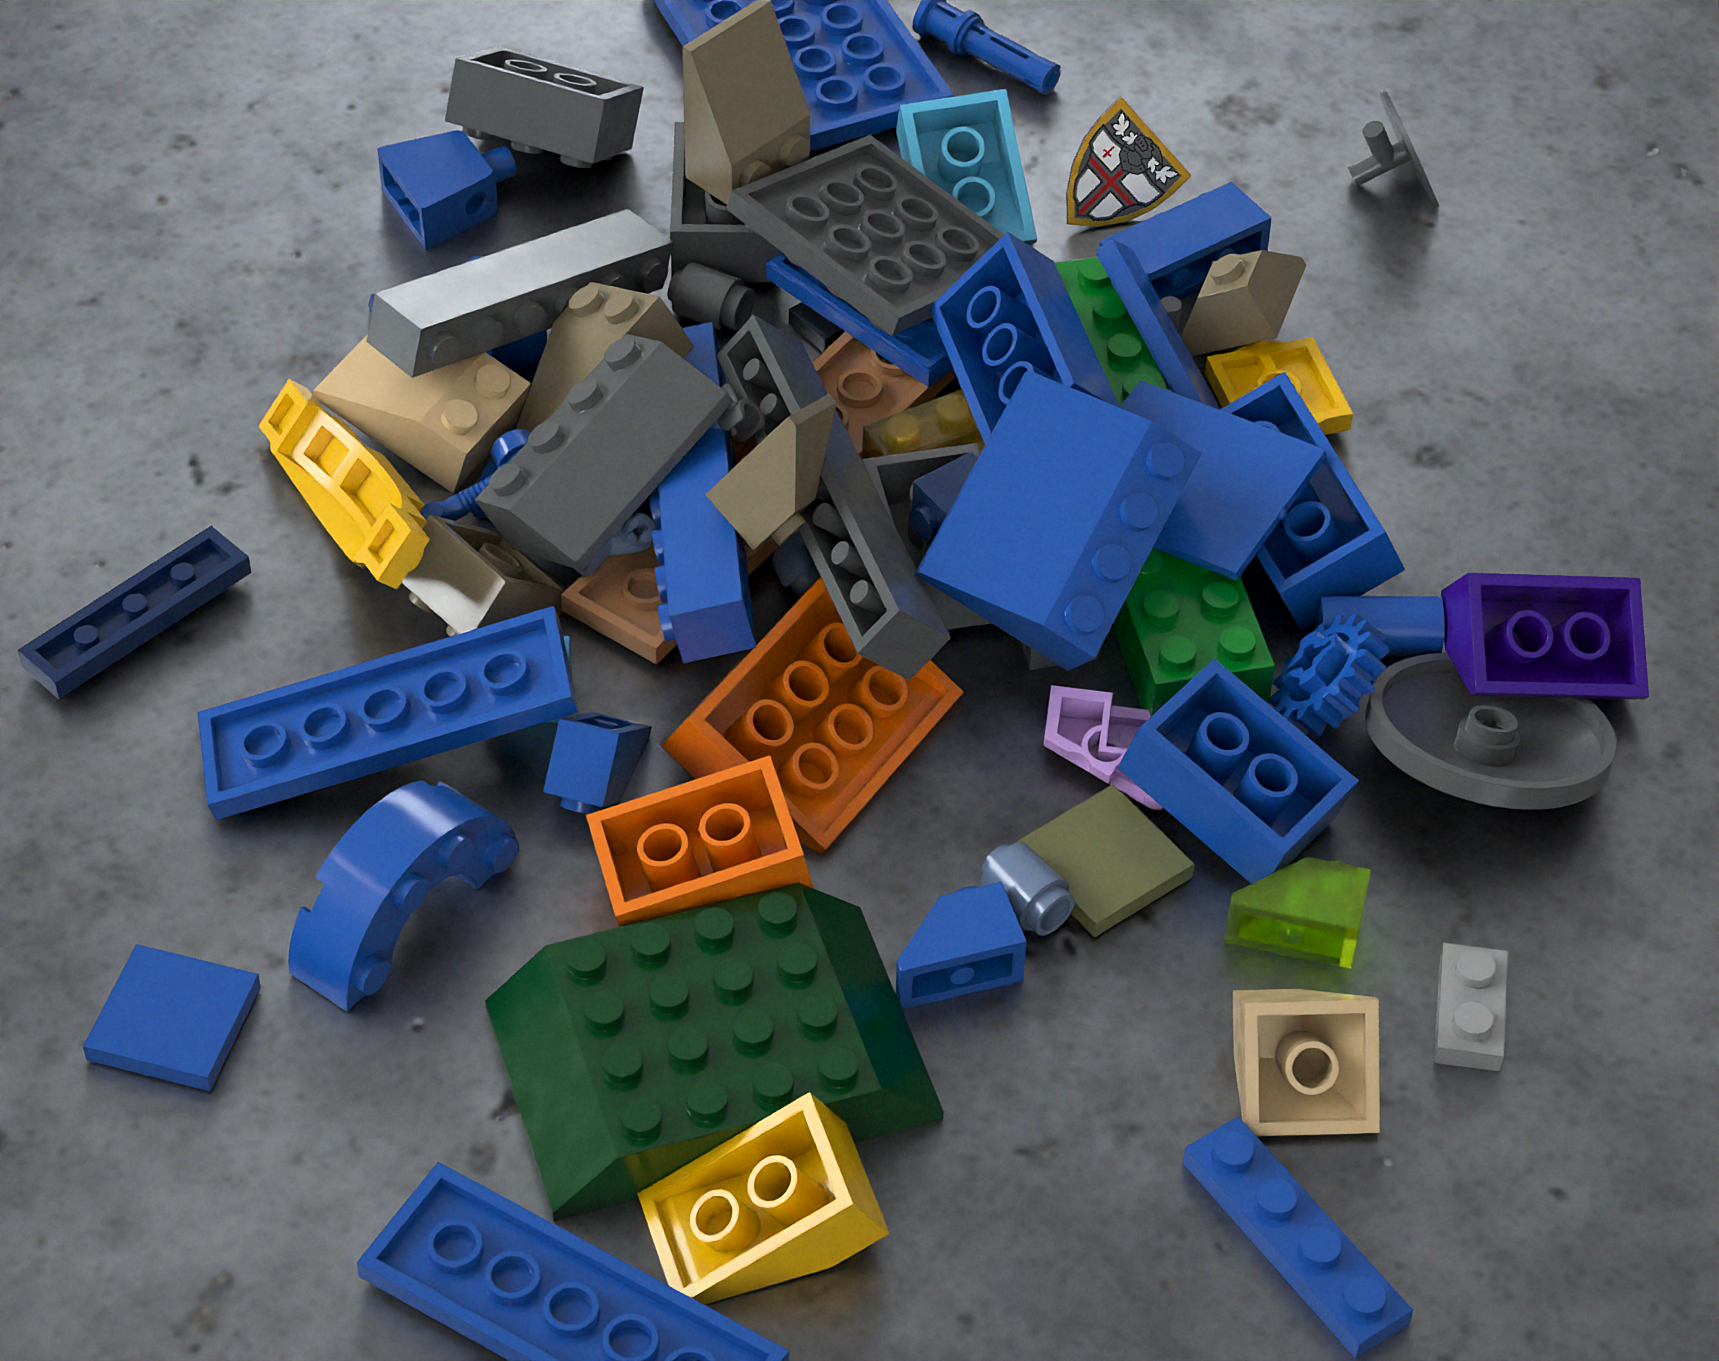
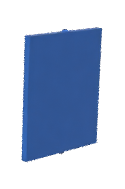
[1120,380,1327,581]

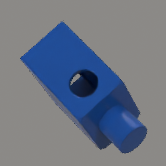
[377,130,517,250]

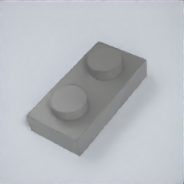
[1434,943,1508,1072]

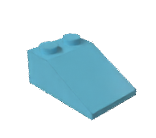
[896,89,1037,244]

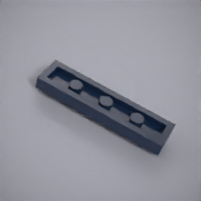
[18,526,251,699]

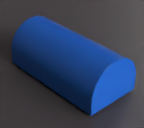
[1314,596,1445,657]

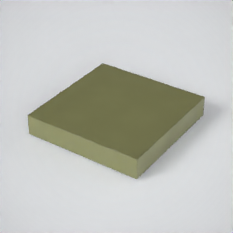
[1015,784,1194,938]

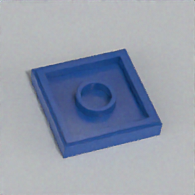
[83,944,261,1091]

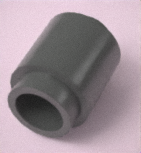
[667,262,755,332]

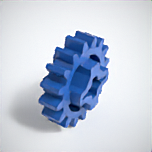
[1269,613,1389,737]

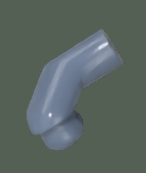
[574,512,656,576]
[772,530,821,597]

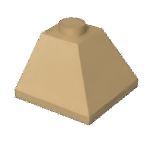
[1233,989,1380,1136]

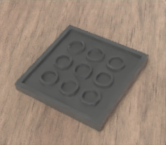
[726,135,1004,336]

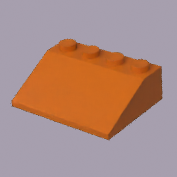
[661,576,964,854]

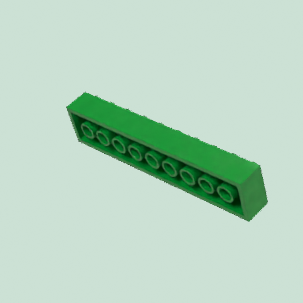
[1054,257,1275,716]

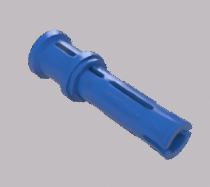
[913,0,1061,95]

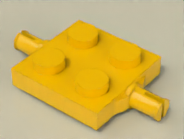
[1205,337,1353,435]

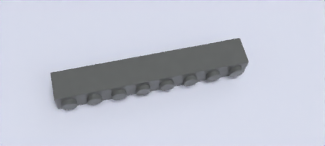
[716,315,951,680]

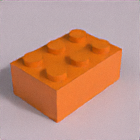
[586,755,814,927]

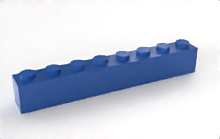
[649,322,756,663]

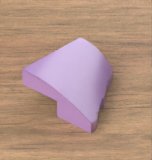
[1044,685,1162,811]

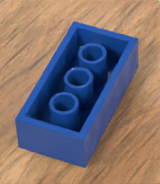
[929,232,1120,444]
[1220,372,1405,630]

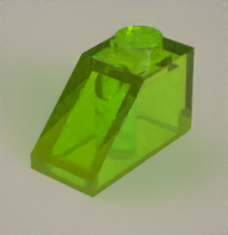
[1224,857,1371,969]

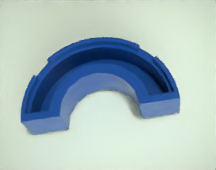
[288,780,519,1012]

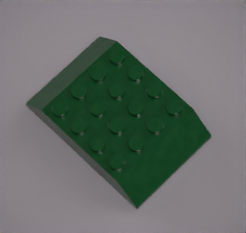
[485,883,944,1221]

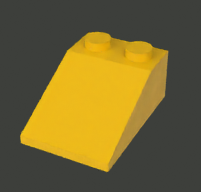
[637,1092,890,1305]

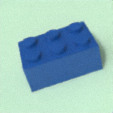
[1118,658,1359,892]

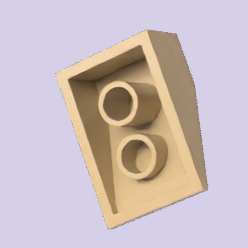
[312,334,531,494]

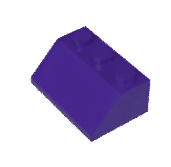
[1441,573,1649,700]

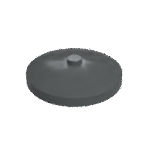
[1365,653,1617,809]

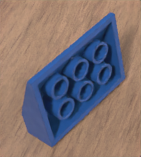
[914,370,1202,671]

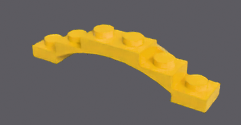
[258,379,430,590]

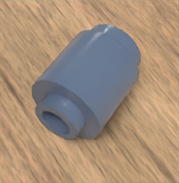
[980,842,1075,936]

